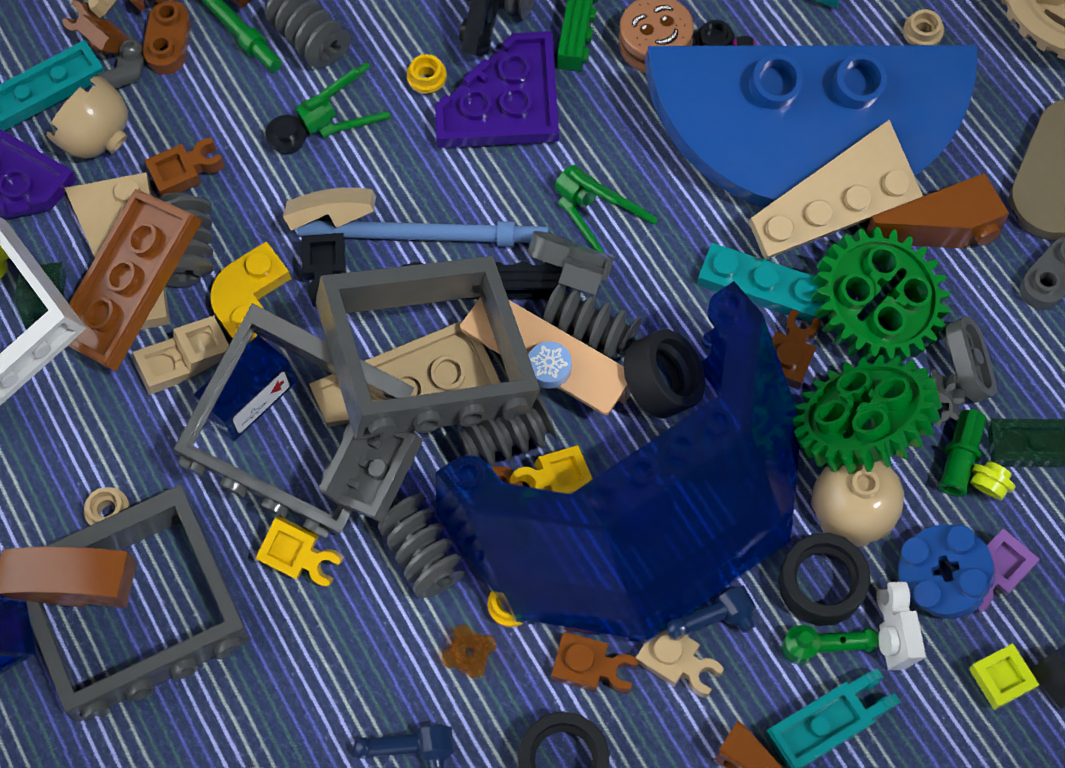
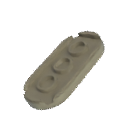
[1009,98,1065,240]

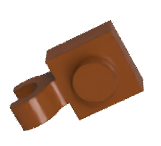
[62,0,132,55]

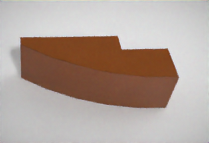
[0,547,137,608]

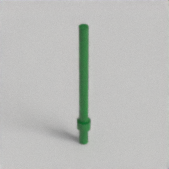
[201,0,282,72]

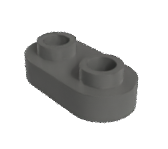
[1020,237,1065,310]
[944,316,997,403]

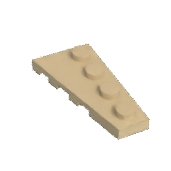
[748,120,923,260]
[65,172,170,330]
[309,321,501,427]

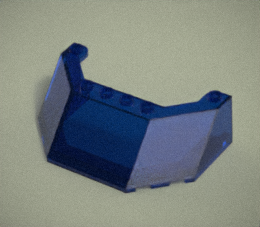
[436,281,800,644]

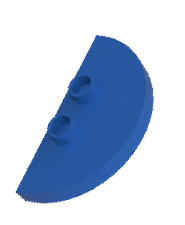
[645,45,977,208]

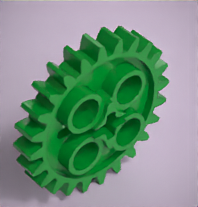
[811,227,951,363]
[792,355,942,474]

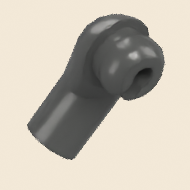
[97,40,145,89]

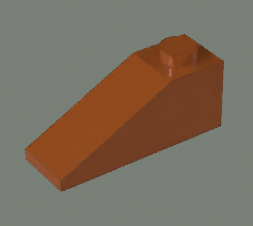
[866,173,1009,249]

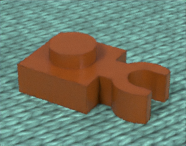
[144,138,225,196]
[551,631,638,694]

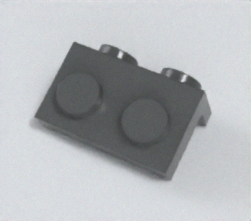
[319,423,423,522]

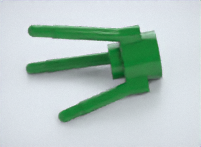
[294,62,391,139]
[555,165,658,253]

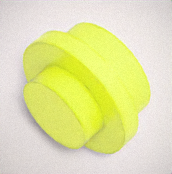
[970,461,1016,500]

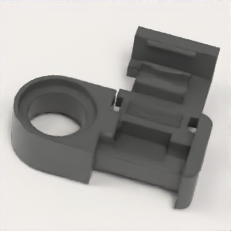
[527,231,615,295]

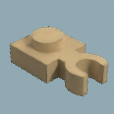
[636,620,724,698]

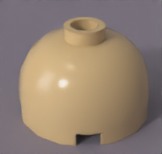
[46,76,128,159]
[811,461,904,547]

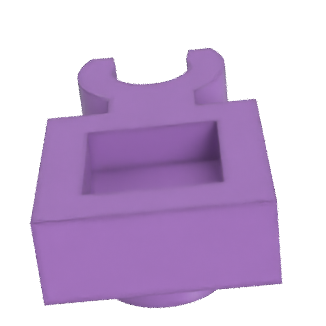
[976,528,1040,614]

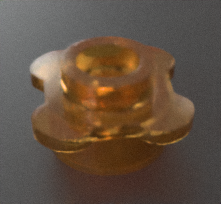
[442,625,496,679]

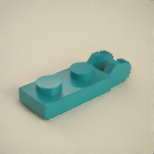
[765,668,901,768]

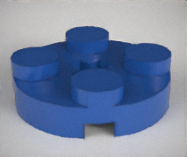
[898,524,996,619]

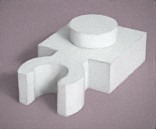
[876,582,926,670]

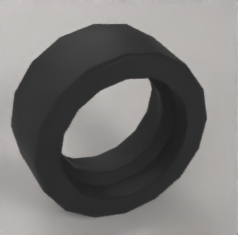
[623,329,706,419]
[778,533,871,626]
[518,711,610,768]

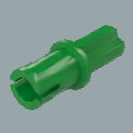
[938,408,987,497]

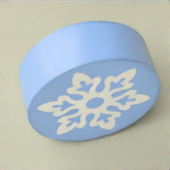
[528,341,572,388]

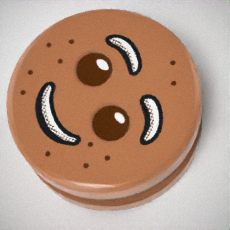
[619,0,694,73]

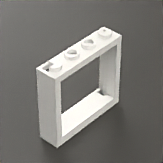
[0,217,87,405]

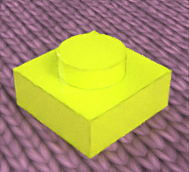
[969,643,1039,710]

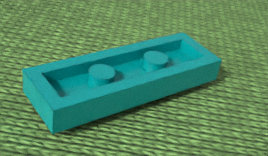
[0,40,104,131]
[697,243,823,323]

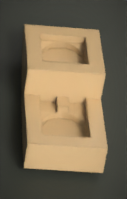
[283,188,376,231]
[132,316,229,395]

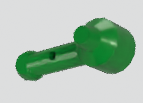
[782,625,879,665]

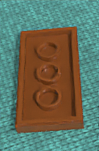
[68,189,202,372]

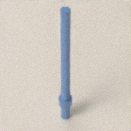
[297,220,548,247]

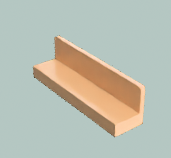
[460,297,631,415]

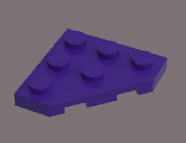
[435,31,559,148]
[0,129,77,219]

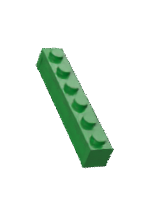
[558,0,599,72]

